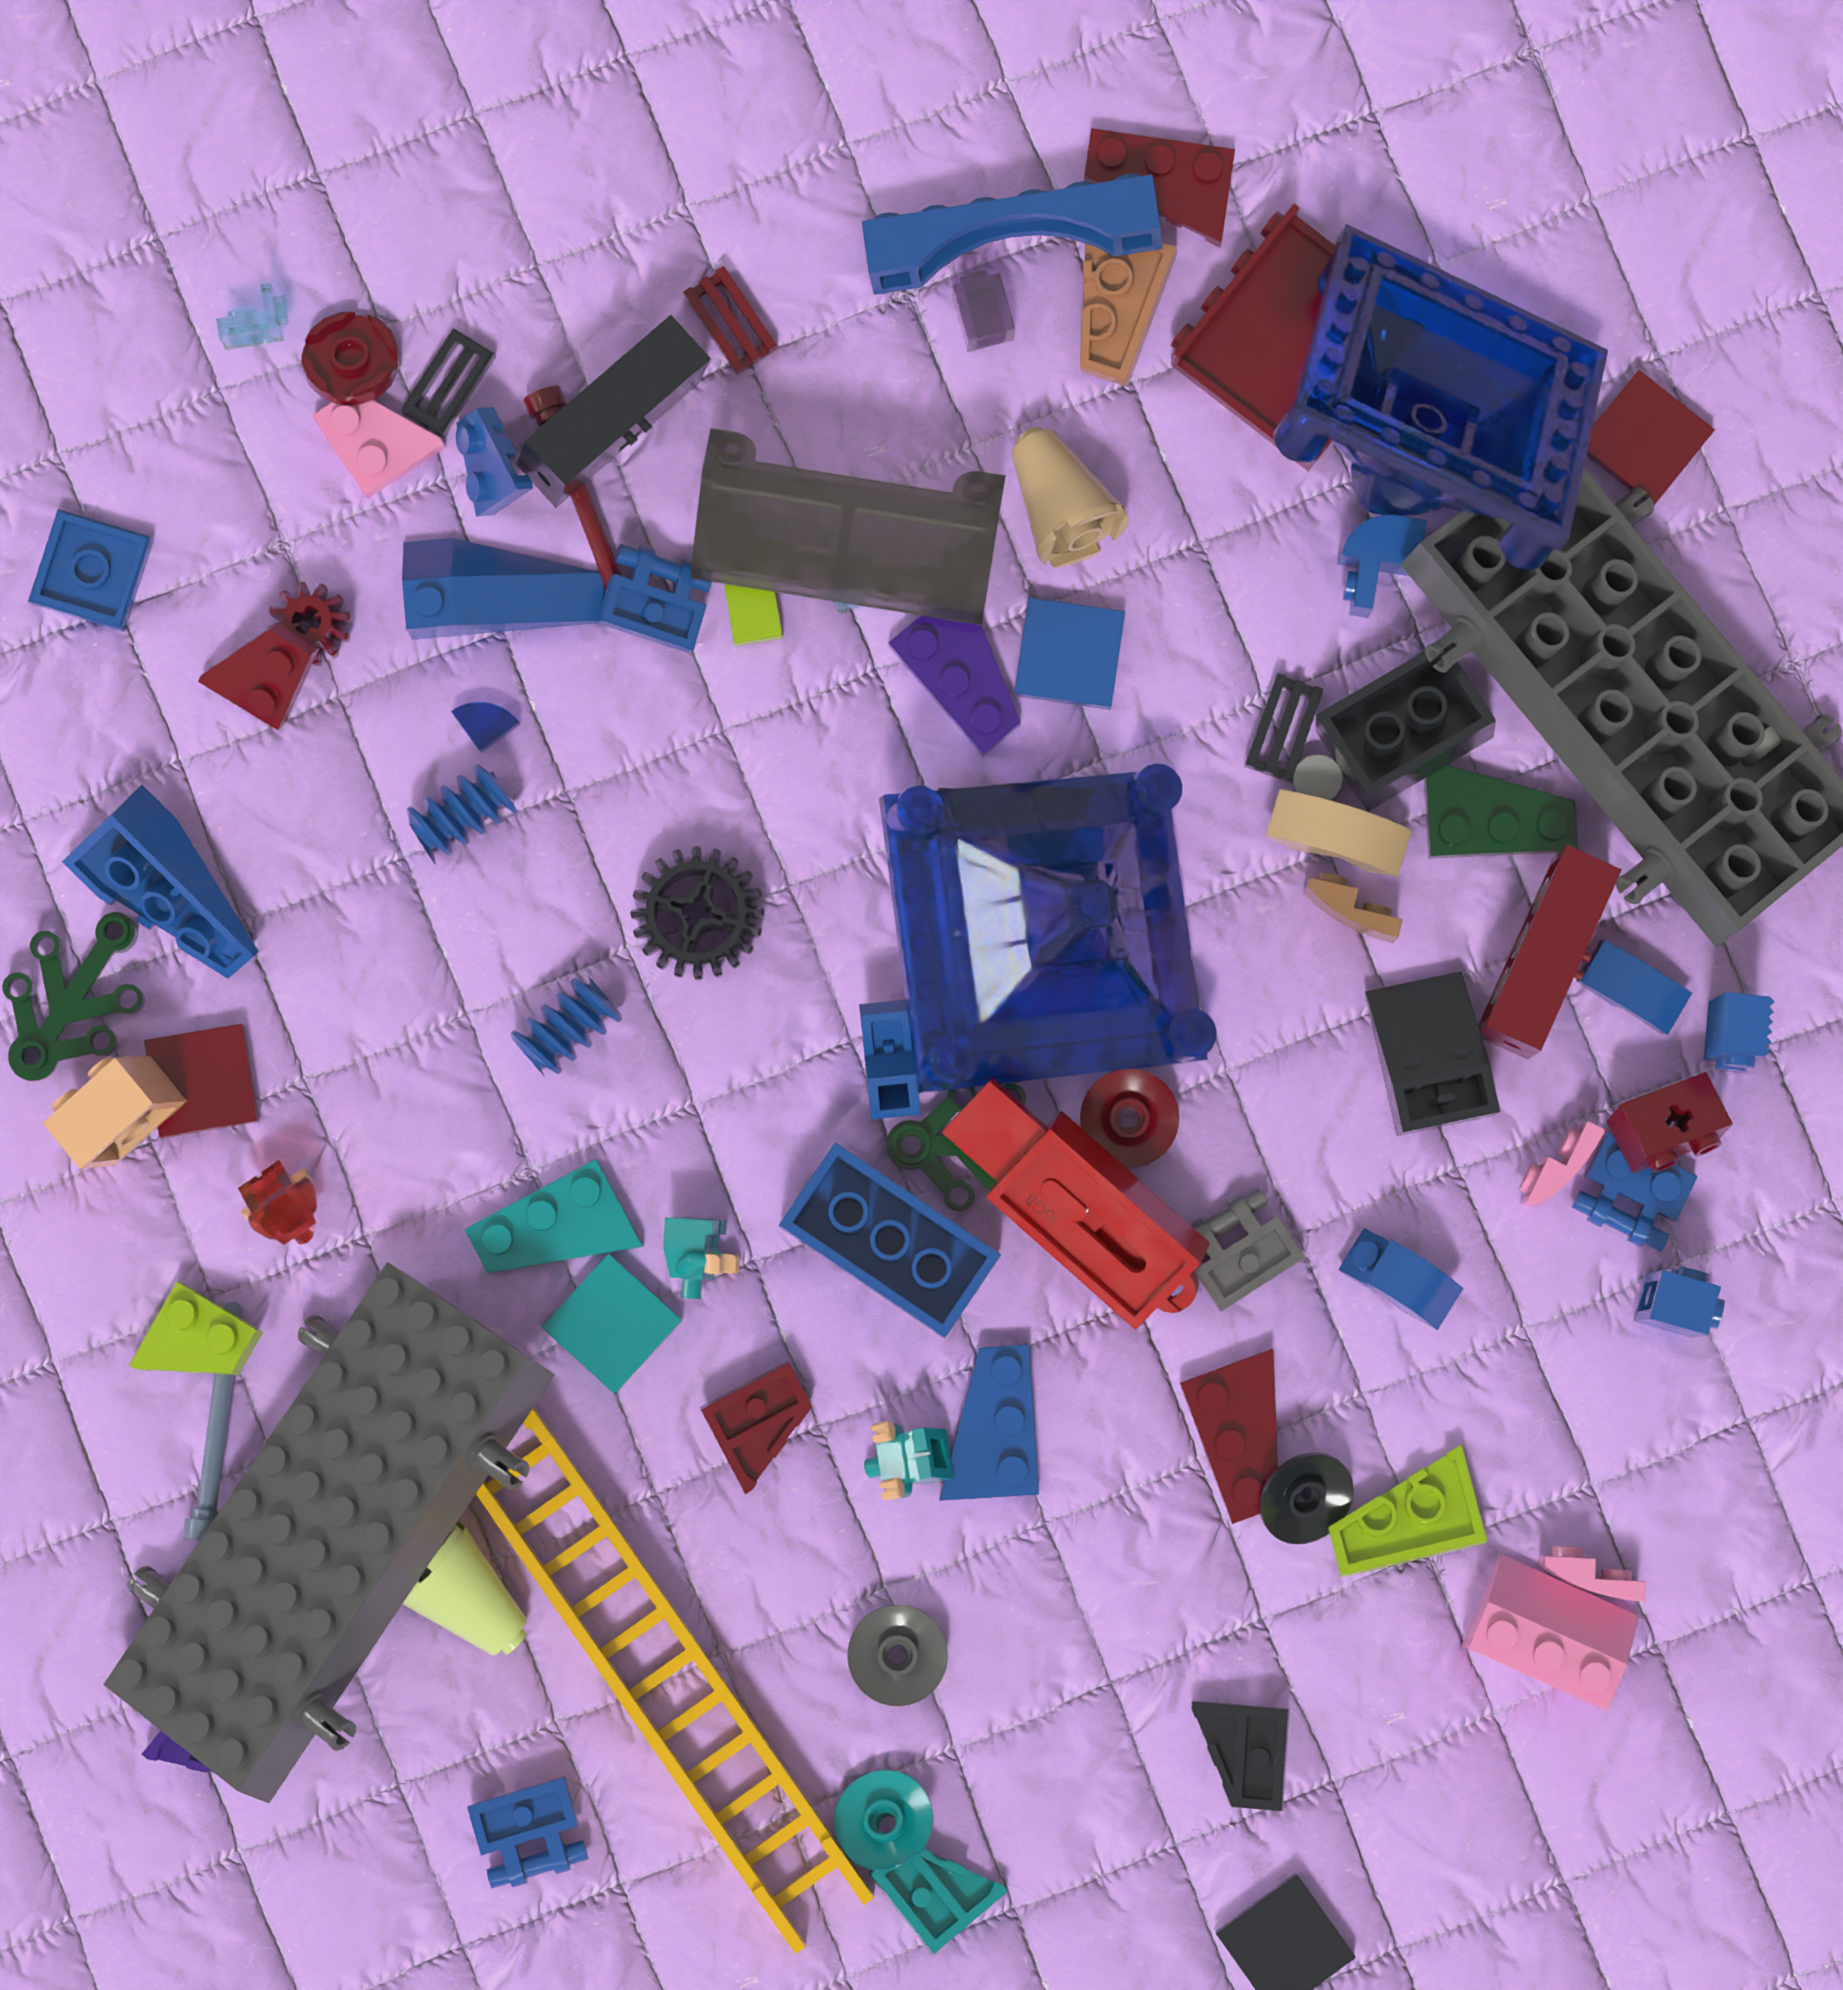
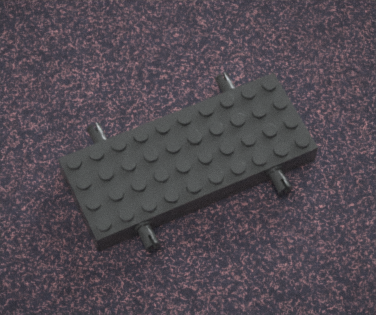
[1400,438,1843,948]
[103,1262,555,1803]

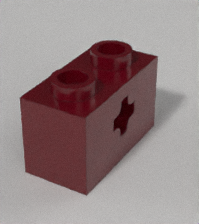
[1606,1072,1733,1174]

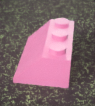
[1461,1554,1639,1711]

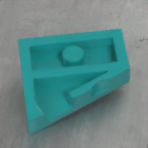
[868,1848,1008,1954]

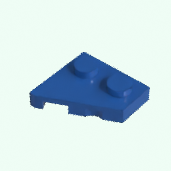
[456,407,533,517]

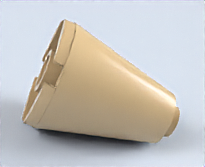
[1011,427,1129,568]

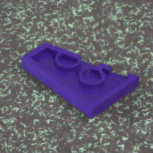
[888,581,1021,757]

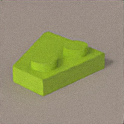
[129,1282,263,1375]

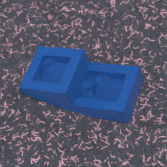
[1576,939,1692,1035]

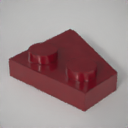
[198,622,320,730]
[700,1361,812,1494]

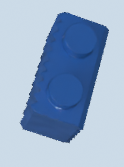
[1703,992,1775,1072]

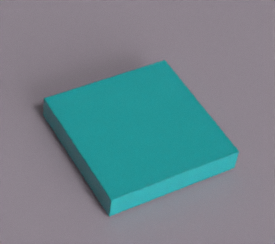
[541,1253,682,1395]

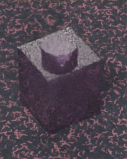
[952,271,1015,352]

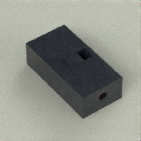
[516,315,711,508]

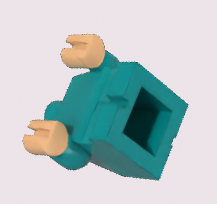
[663,1217,740,1299]
[864,1420,954,1501]

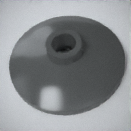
[847,1605,948,1706]

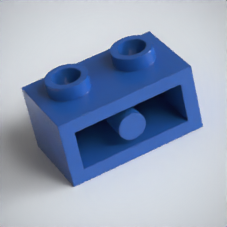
[1634,1267,1725,1338]

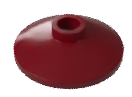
[1080,1068,1179,1168]

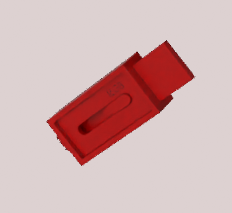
[942,1078,1210,1330]

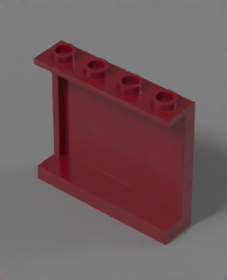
[1170,204,1433,472]

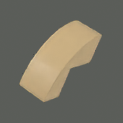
[1266,789,1412,877]

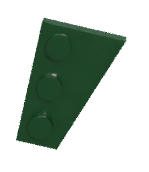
[1424,765,1578,859]

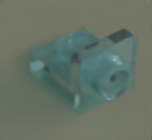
[216,282,289,350]

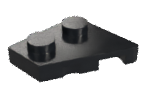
[1191,1701,1290,1811]

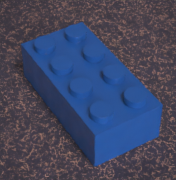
[779,1142,1001,1339]

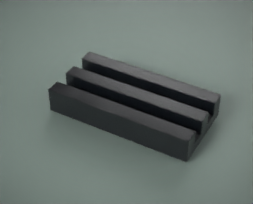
[401,328,496,438]
[1244,673,1324,783]

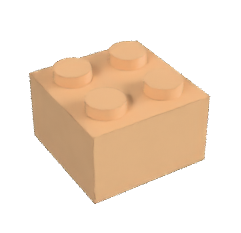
[43,1055,187,1169]

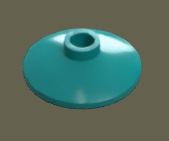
[834,1770,934,1871]

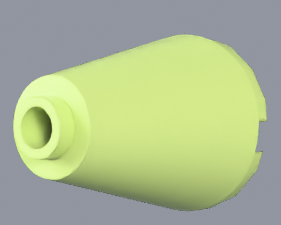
[403,1520,527,1656]

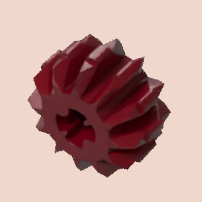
[267,582,352,666]

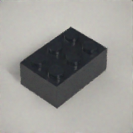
[1316,651,1496,812]

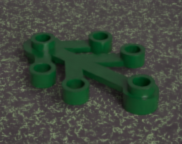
[2,912,145,1081]
[886,1082,1026,1211]

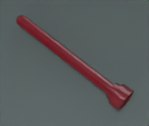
[523,385,622,590]

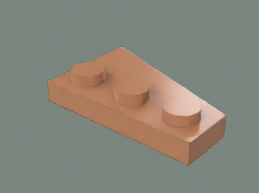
[1080,242,1178,387]

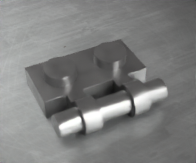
[1191,1187,1305,1312]

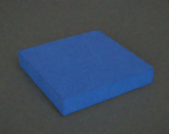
[28,509,154,632]
[1014,597,1126,710]

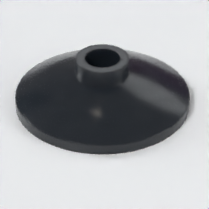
[1259,1452,1354,1544]

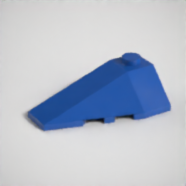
[402,538,605,640]
[62,785,258,979]

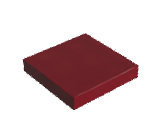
[1576,370,1715,505]
[144,1024,259,1139]

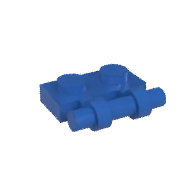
[597,544,713,653]
[1571,1132,1698,1252]
[467,1776,589,1889]

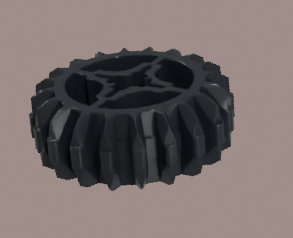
[630,846,765,981]

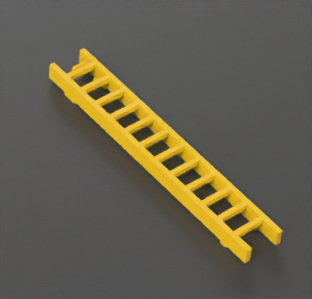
[476,1407,874,1954]

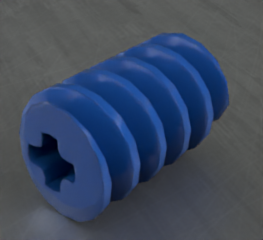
[406,764,518,864]
[510,976,623,1077]

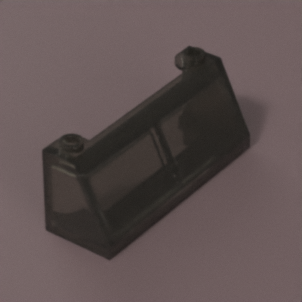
[690,428,1006,625]

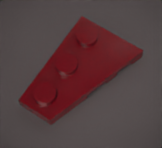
[1084,128,1235,248]
[1179,1349,1278,1524]

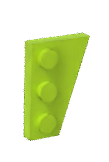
[1328,1444,1487,1578]

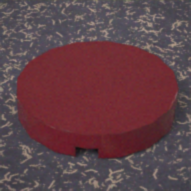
[301,312,400,405]

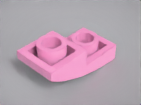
[1519,1121,1606,1208]
[1538,1546,1645,1602]

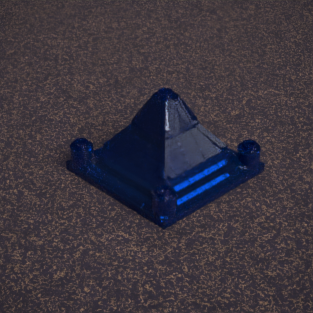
[1274,224,1608,570]
[879,763,1217,1094]

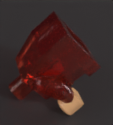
[238,1160,317,1245]

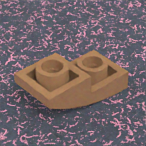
[1304,873,1402,943]

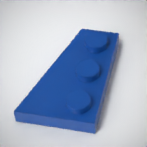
[939,1345,1039,1501]

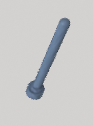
[183,1302,243,1540]

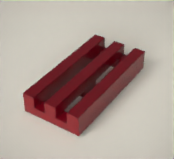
[683,266,777,375]

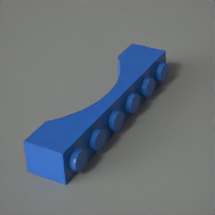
[862,174,1163,295]

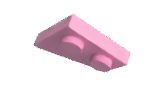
[312,400,446,499]

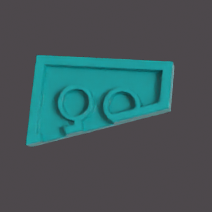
[464,1159,643,1274]

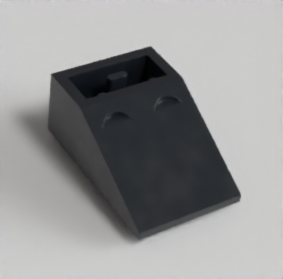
[1365,971,1501,1136]

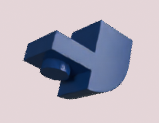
[1337,515,1427,618]
[859,999,921,1120]
[1338,1228,1464,1331]

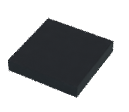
[1215,1873,1356,1990]

